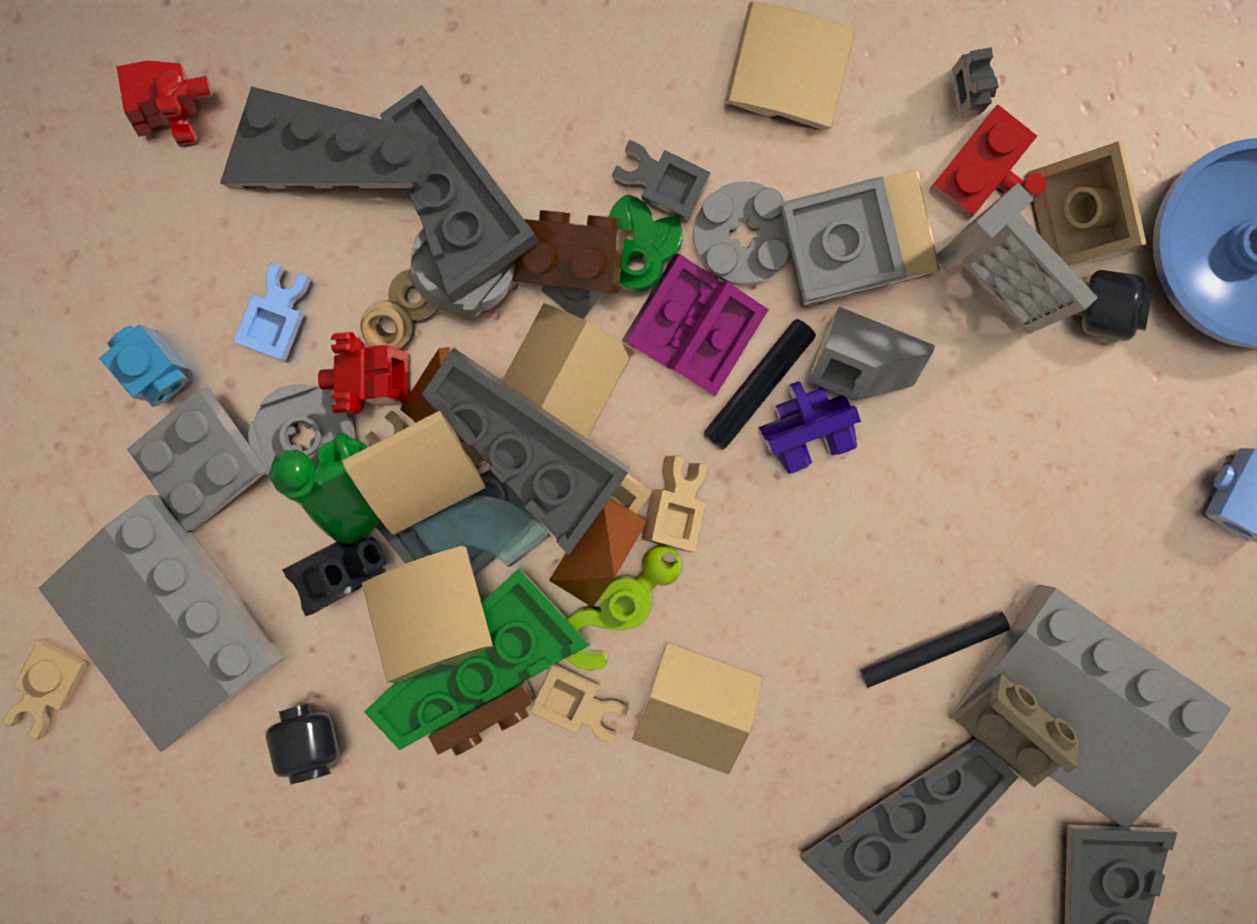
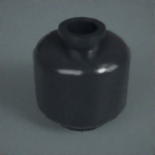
[1074,270,1153,341]
[265,704,340,785]

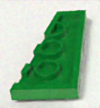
[364,568,590,750]

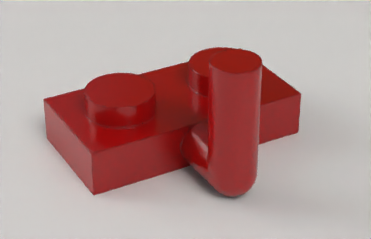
[930,104,1047,219]

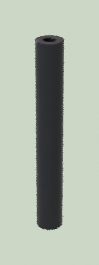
[859,611,1010,689]

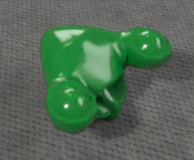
[269,433,381,545]

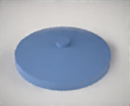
[1153,138,1257,348]

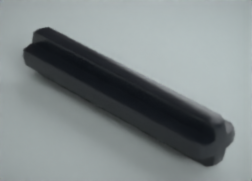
[704,319,816,450]

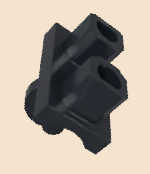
[282,537,386,616]

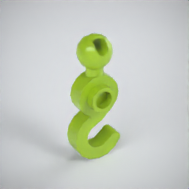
[566,545,683,671]

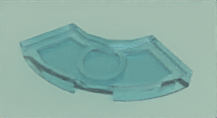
[412,495,551,567]

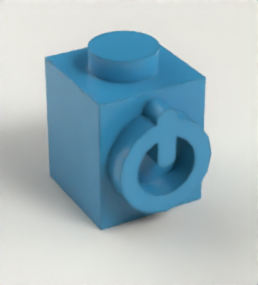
[99,324,190,407]

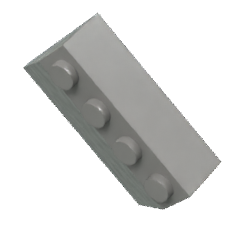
[38,495,286,752]
[954,585,1232,827]

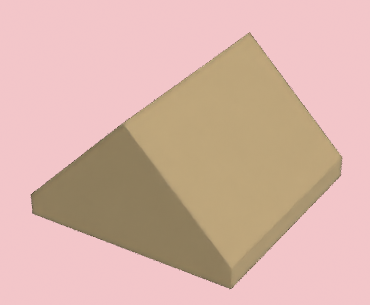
[1027,141,1146,267]
[502,303,634,438]
[632,642,764,774]

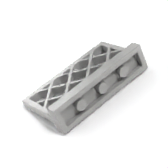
[937,183,1098,333]

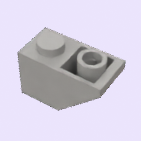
[808,306,935,401]

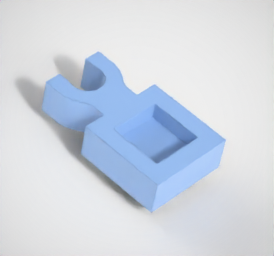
[233,262,311,362]

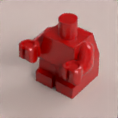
[116,60,212,146]
[318,332,409,414]

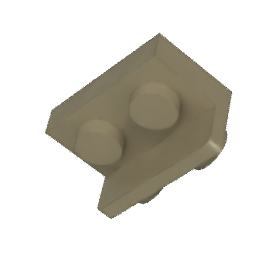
[956,673,1080,787]

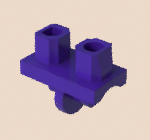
[758,381,861,474]

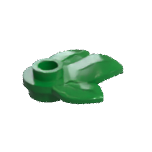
[608,195,683,292]

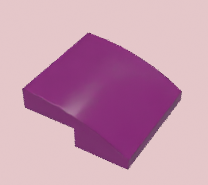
[622,254,769,396]

